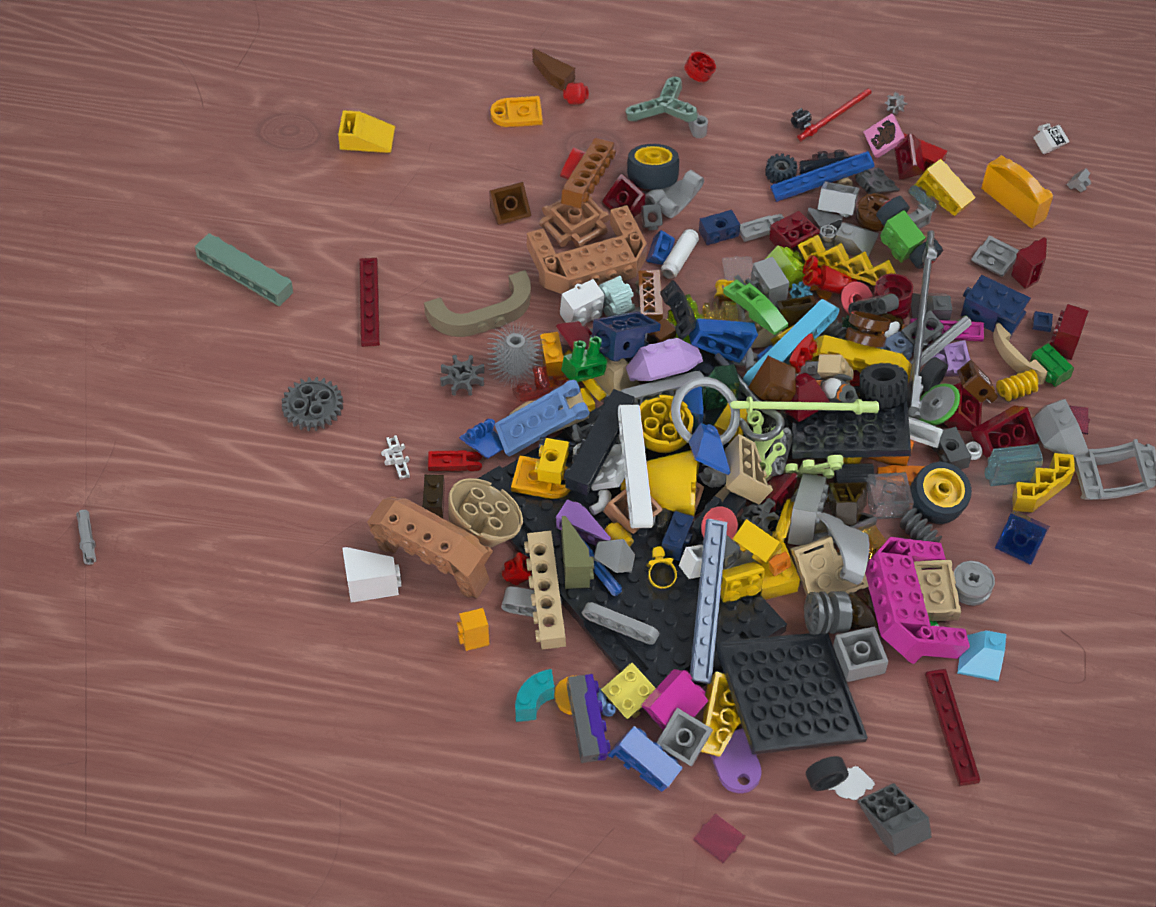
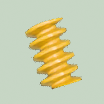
[996,369,1038,402]

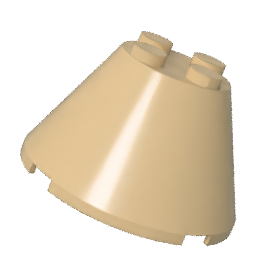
[448,478,523,548]

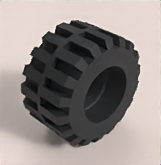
[860,363,908,408]

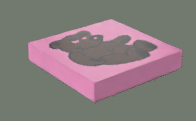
[864,113,905,158]

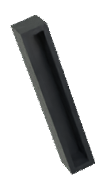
[564,389,635,496]

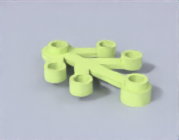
[747,410,786,479]
[783,455,844,478]

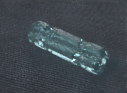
[909,185,937,212]

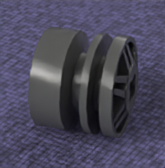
[804,591,852,635]

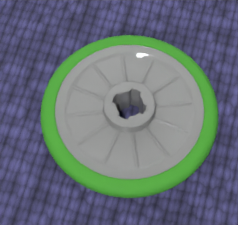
[919,384,960,425]

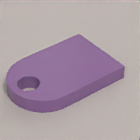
[710,729,761,793]

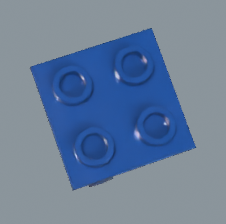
[459,418,504,459]

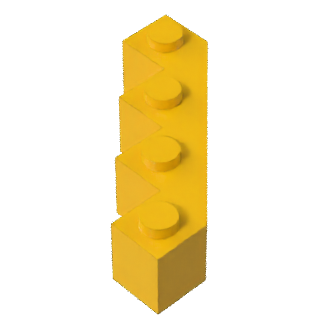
[798,235,896,286]
[809,335,912,382]

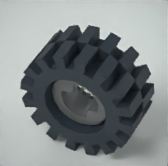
[765,153,797,184]

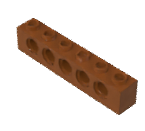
[561,138,616,209]

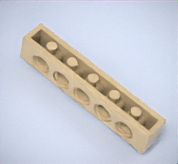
[524,531,566,649]

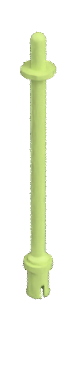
[730,396,879,415]

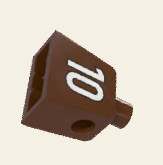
[957,359,998,403]

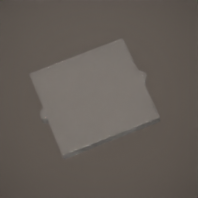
[722,256,753,281]

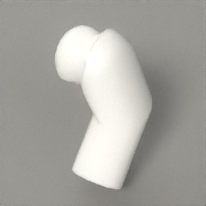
[589,489,612,515]

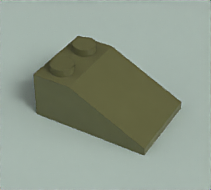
[561,516,594,589]

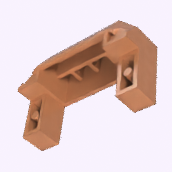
[527,205,647,294]
[367,496,493,599]

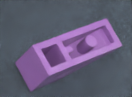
[556,500,611,546]

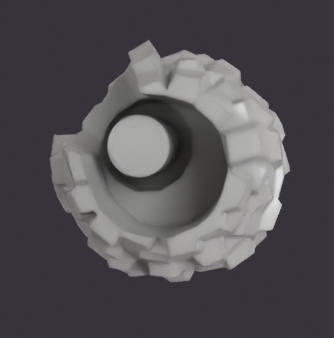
[699,464,726,488]

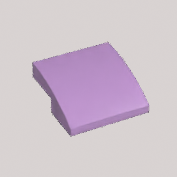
[928,340,970,377]

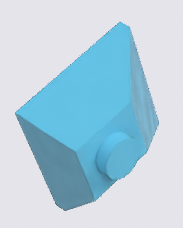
[957,630,1007,681]

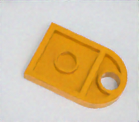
[491,96,543,127]
[511,456,570,499]

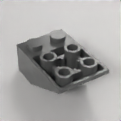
[858,783,932,855]

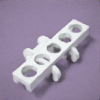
[381,435,410,480]

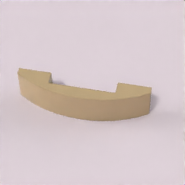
[993,323,1047,384]

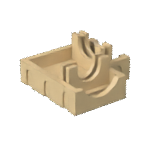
[791,535,869,596]
[913,560,961,621]

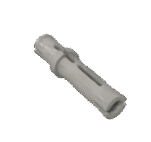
[76,510,97,565]

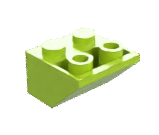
[765,245,805,288]

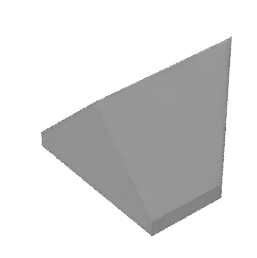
[594,539,635,573]

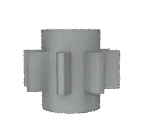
[885,92,907,114]

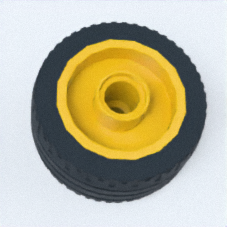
[627,143,679,190]
[909,462,972,524]

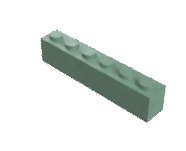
[195,233,293,307]

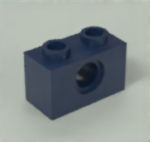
[699,210,740,245]

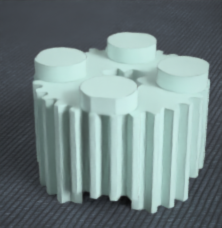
[599,276,635,317]

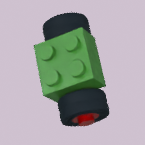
[876,196,943,269]

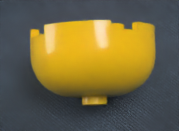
[640,395,693,453]

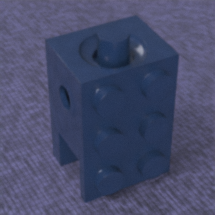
[961,275,1031,338]
[592,311,661,361]

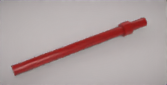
[797,88,872,141]

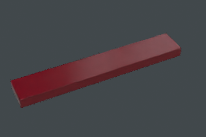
[359,258,380,347]
[925,669,981,786]

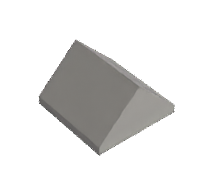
[657,708,713,766]

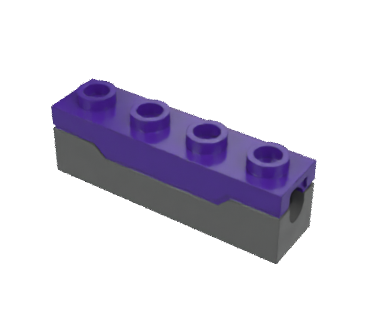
[566,674,610,763]

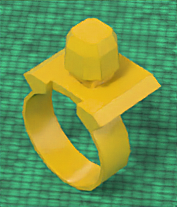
[646,547,677,589]

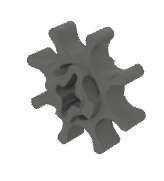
[440,355,485,396]
[736,498,780,536]

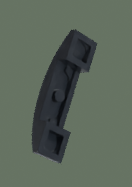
[660,280,696,340]

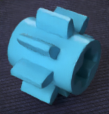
[789,282,813,299]

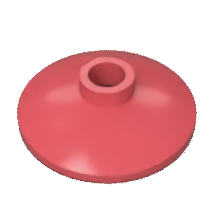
[841,282,873,315]
[701,506,738,540]

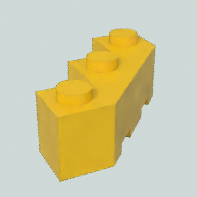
[1012,453,1075,512]

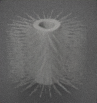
[487,323,544,387]

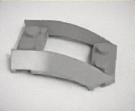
[1074,439,1156,500]

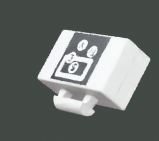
[1033,123,1069,154]

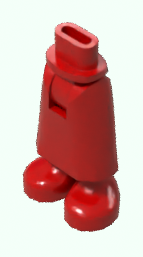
[802,255,857,295]

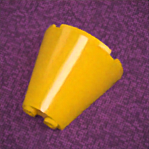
[621,450,699,516]

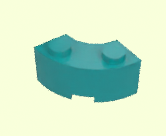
[515,669,554,722]

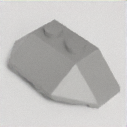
[1032,399,1089,457]

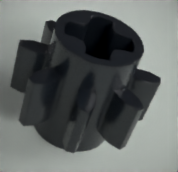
[791,108,812,131]

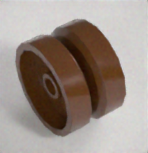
[845,311,891,348]

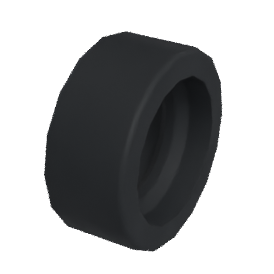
[919,357,948,392]
[805,756,849,791]

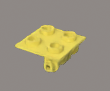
[601,663,656,720]

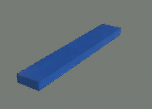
[770,151,875,202]

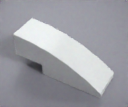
[909,417,943,448]

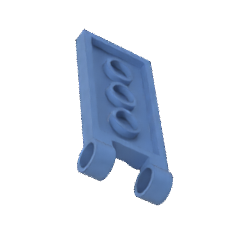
[495,380,590,457]

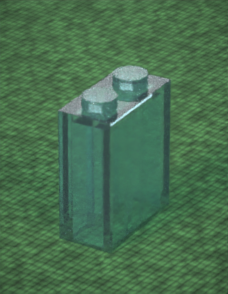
[985,444,1043,486]

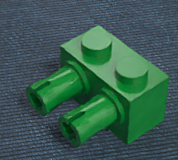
[561,336,608,382]

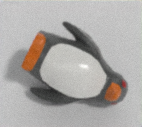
[816,374,858,403]

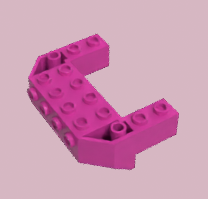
[865,537,970,664]

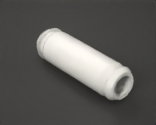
[661,229,699,279]

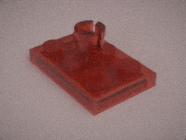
[512,365,570,402]

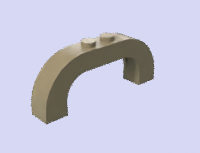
[424,270,531,337]

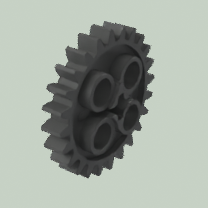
[282,377,343,431]

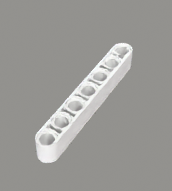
[618,405,653,528]

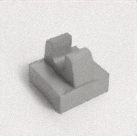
[1067,169,1091,192]

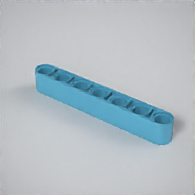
[743,299,839,386]

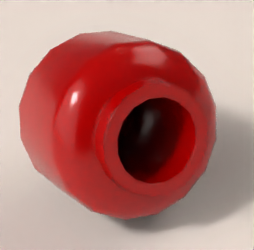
[563,82,589,105]

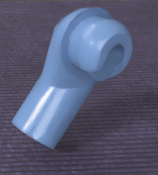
[597,688,616,717]

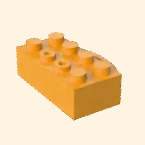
[981,155,1053,229]

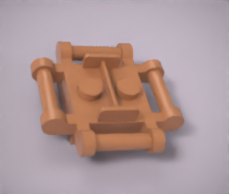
[539,195,610,248]

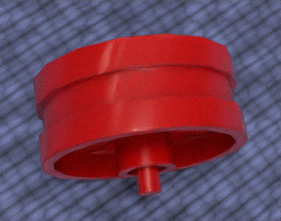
[684,51,716,82]

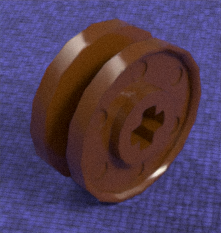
[856,193,890,232]

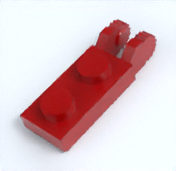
[428,450,482,471]

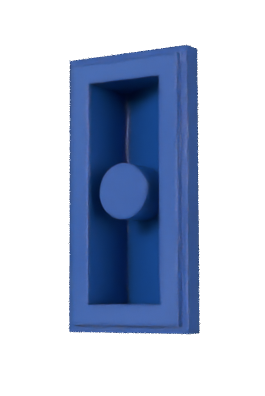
[646,230,675,265]

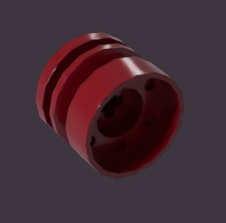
[874,273,914,320]

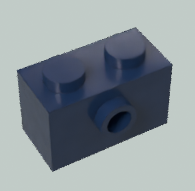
[662,511,694,561]

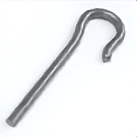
[714,353,784,442]

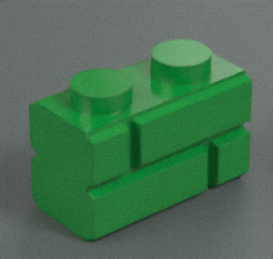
[1030,343,1074,387]

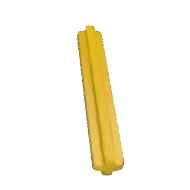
[774,499,795,542]

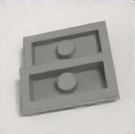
[971,235,1019,277]

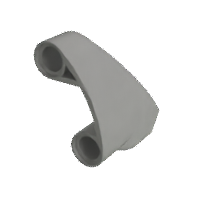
[642,170,704,218]
[817,513,869,585]

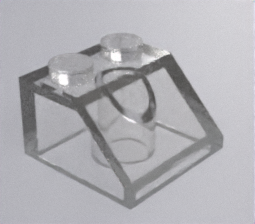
[867,472,914,519]

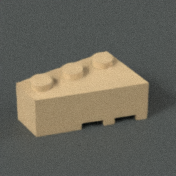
[725,434,773,504]

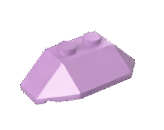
[626,338,703,381]

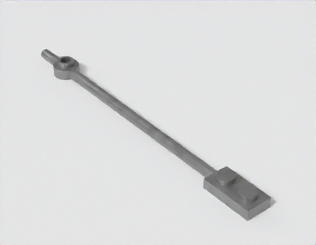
[907,231,938,417]

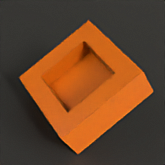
[769,551,791,577]

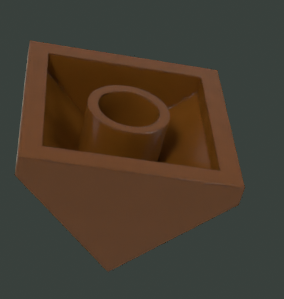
[489,182,532,225]

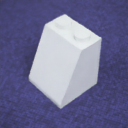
[343,547,402,602]

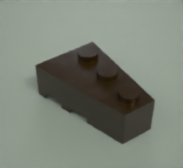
[829,482,868,526]

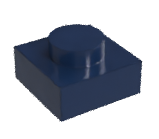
[1032,311,1053,332]

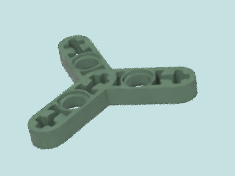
[626,77,698,122]

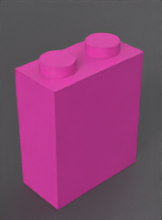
[641,669,709,731]

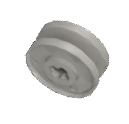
[954,561,995,606]

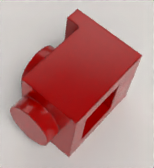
[502,552,532,585]

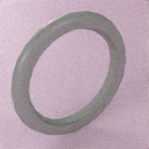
[671,377,740,445]

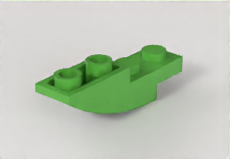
[723,280,788,335]

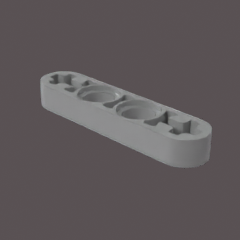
[582,602,659,644]

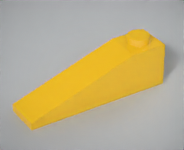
[701,672,741,757]

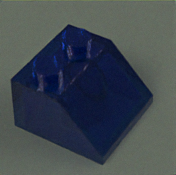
[995,510,1050,565]

